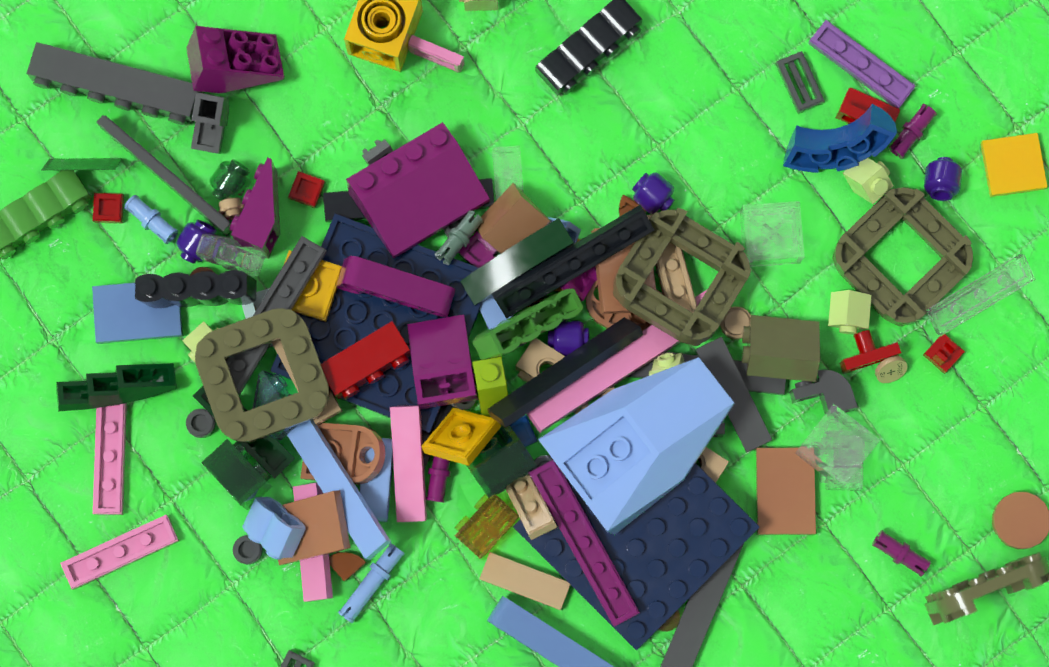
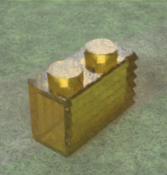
[455,493,519,560]

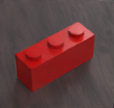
[321,321,411,399]

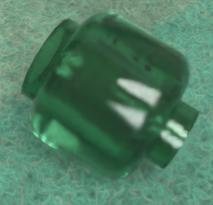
[209,159,252,201]

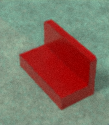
[835,88,900,124]

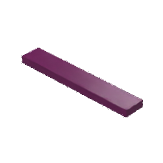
[529,460,640,627]

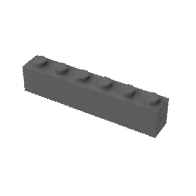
[26,42,202,125]

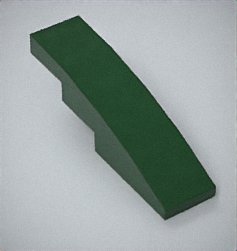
[460,218,574,306]
[56,363,177,412]
[193,386,295,479]

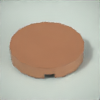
[992,492,1049,549]

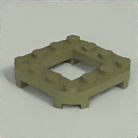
[832,188,973,326]
[613,208,751,346]
[195,308,330,443]
[924,553,1049,626]

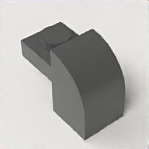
[191,92,229,154]
[789,370,857,418]

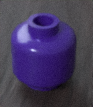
[924,157,962,201]
[632,172,675,214]
[176,219,219,264]
[548,321,589,356]

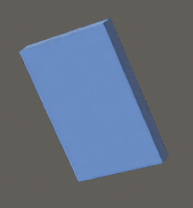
[92,283,183,344]

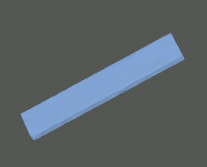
[284,420,391,560]

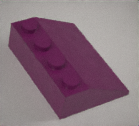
[346,122,490,258]

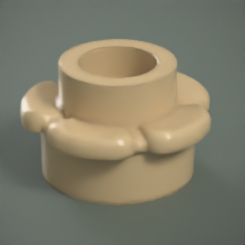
[218,197,245,220]

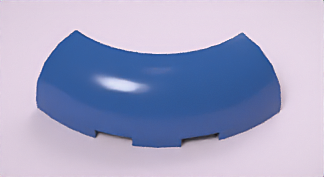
[783,104,897,173]

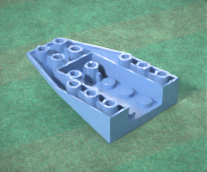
[538,357,735,535]

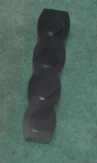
[535,0,642,96]
[135,270,257,308]

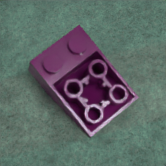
[186,26,284,94]
[230,157,280,259]
[407,315,478,409]

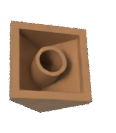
[477,183,551,253]

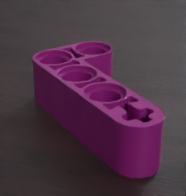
[336,256,456,318]

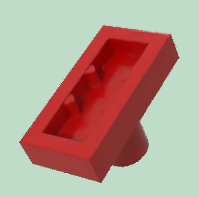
[839,330,901,374]

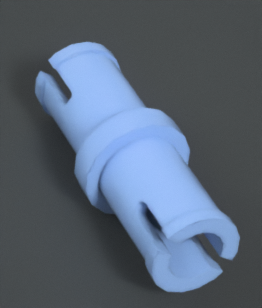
[124,195,178,244]

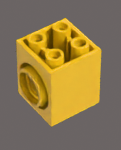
[344,0,423,72]

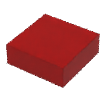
[288,171,325,208]
[93,193,124,224]

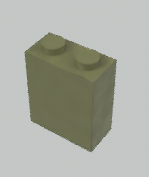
[742,315,820,382]

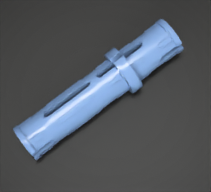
[338,543,405,624]

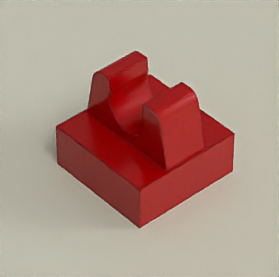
[923,333,965,374]

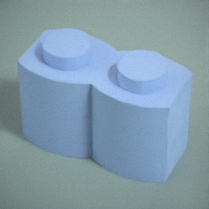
[242,497,306,560]

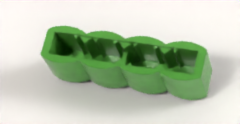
[0,170,92,260]
[473,289,583,360]

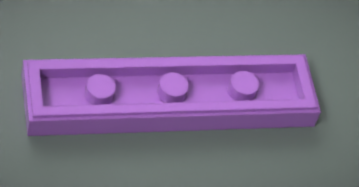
[808,20,916,109]

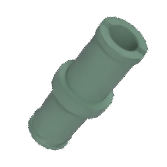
[435,210,483,265]

